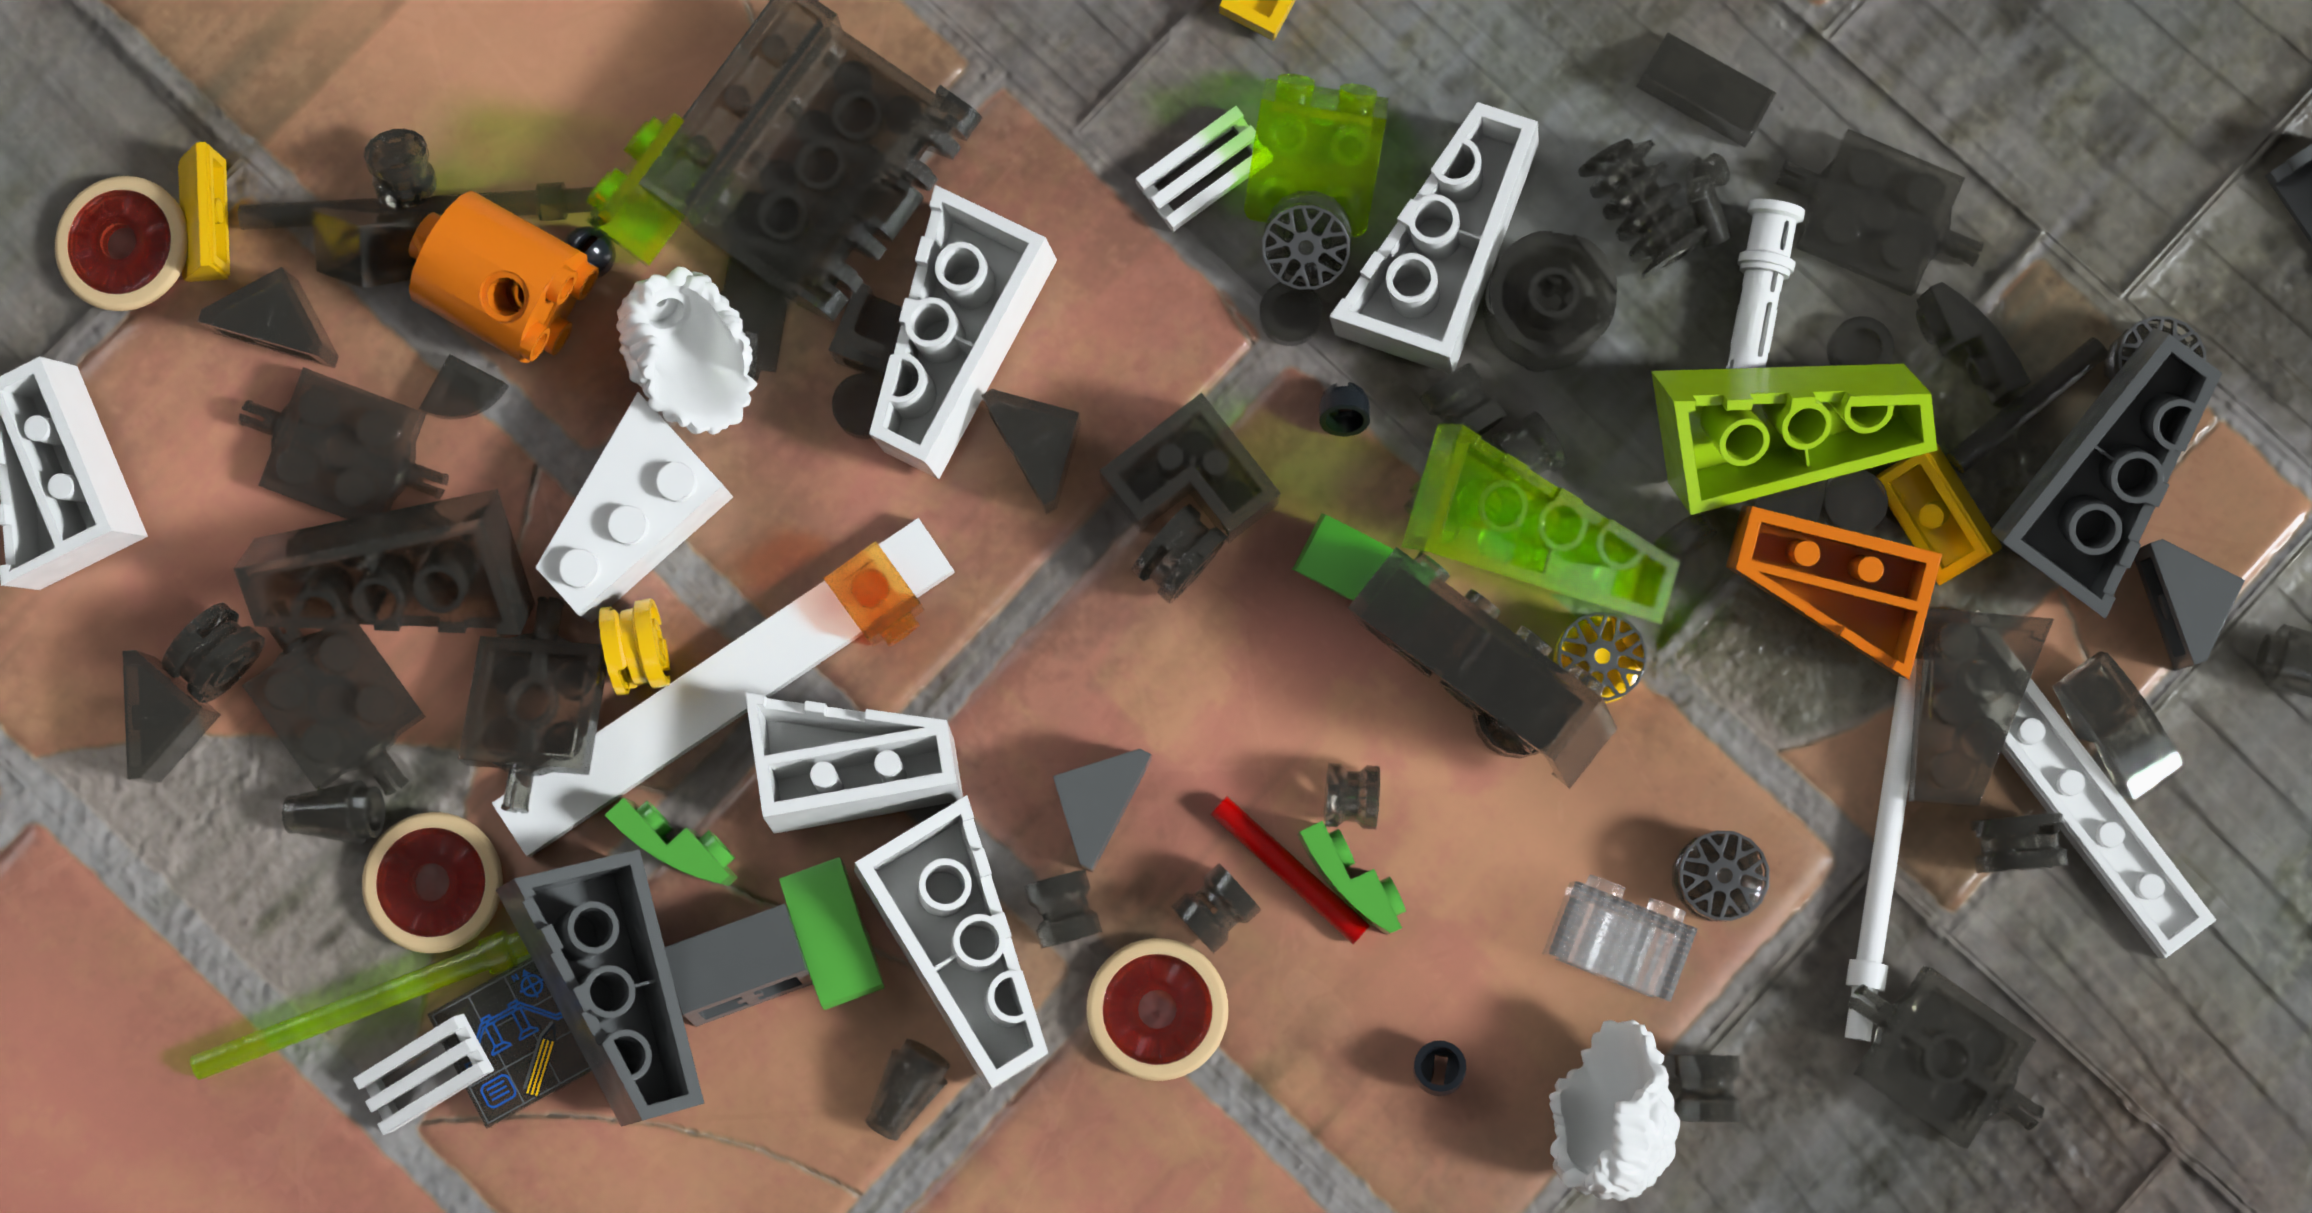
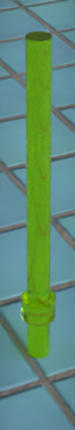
[190,930,529,1080]

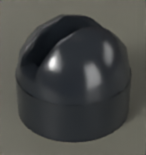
[564,226,616,278]
[1319,382,1370,437]
[1413,1040,1466,1096]

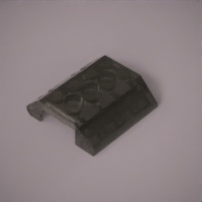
[635,0,983,322]

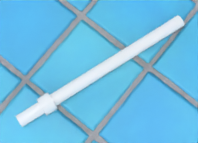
[1844,659,1927,1042]

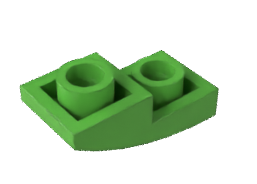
[1292,513,1443,633]
[605,798,738,886]
[1297,821,1406,935]
[779,857,885,1010]

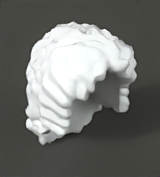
[616,266,758,435]
[1549,1020,1680,1201]

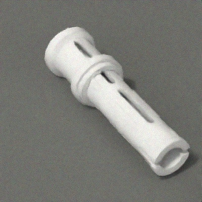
[1726,199,1805,369]

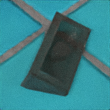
[1636,32,1776,147]

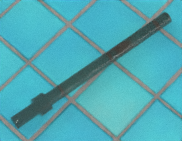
[238,182,617,230]

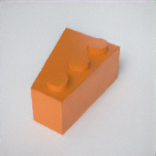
[1726,506,1943,680]

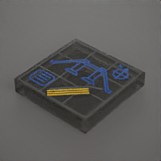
[427,957,592,1129]

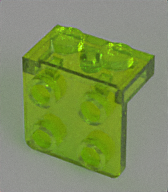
[1244,74,1389,237]
[585,112,723,266]

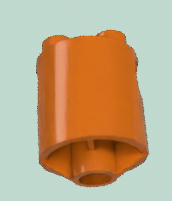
[408,190,599,363]

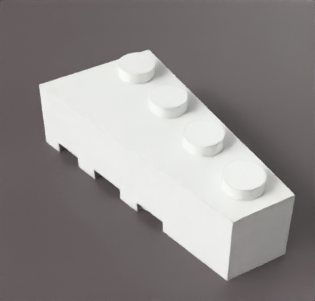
[1329,102,1539,375]
[854,795,1048,1092]

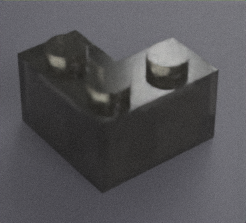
[1099,392,1281,543]

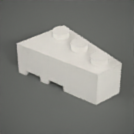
[0,356,148,590]
[535,392,733,623]
[745,692,963,834]

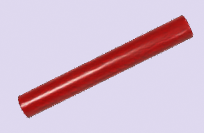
[1210,796,1370,944]

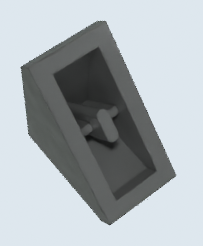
[2134,539,2245,671]
[1053,749,1152,872]

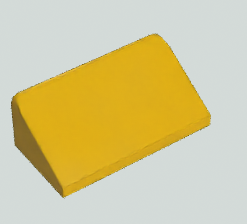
[178,142,230,282]
[1871,444,2002,586]

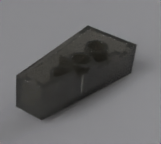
[234,489,535,635]
[1348,547,1617,789]

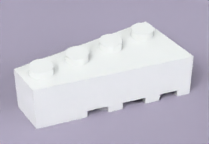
[869,185,1057,479]

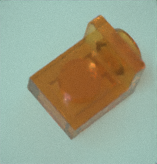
[823,541,925,647]

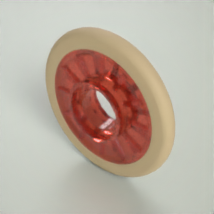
[55,176,188,311]
[362,812,503,953]
[1087,938,1228,1081]

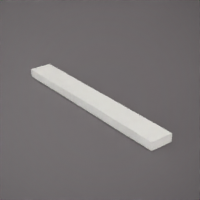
[492,518,955,857]

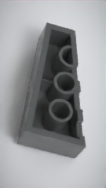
[1991,328,2222,619]
[496,849,705,1127]

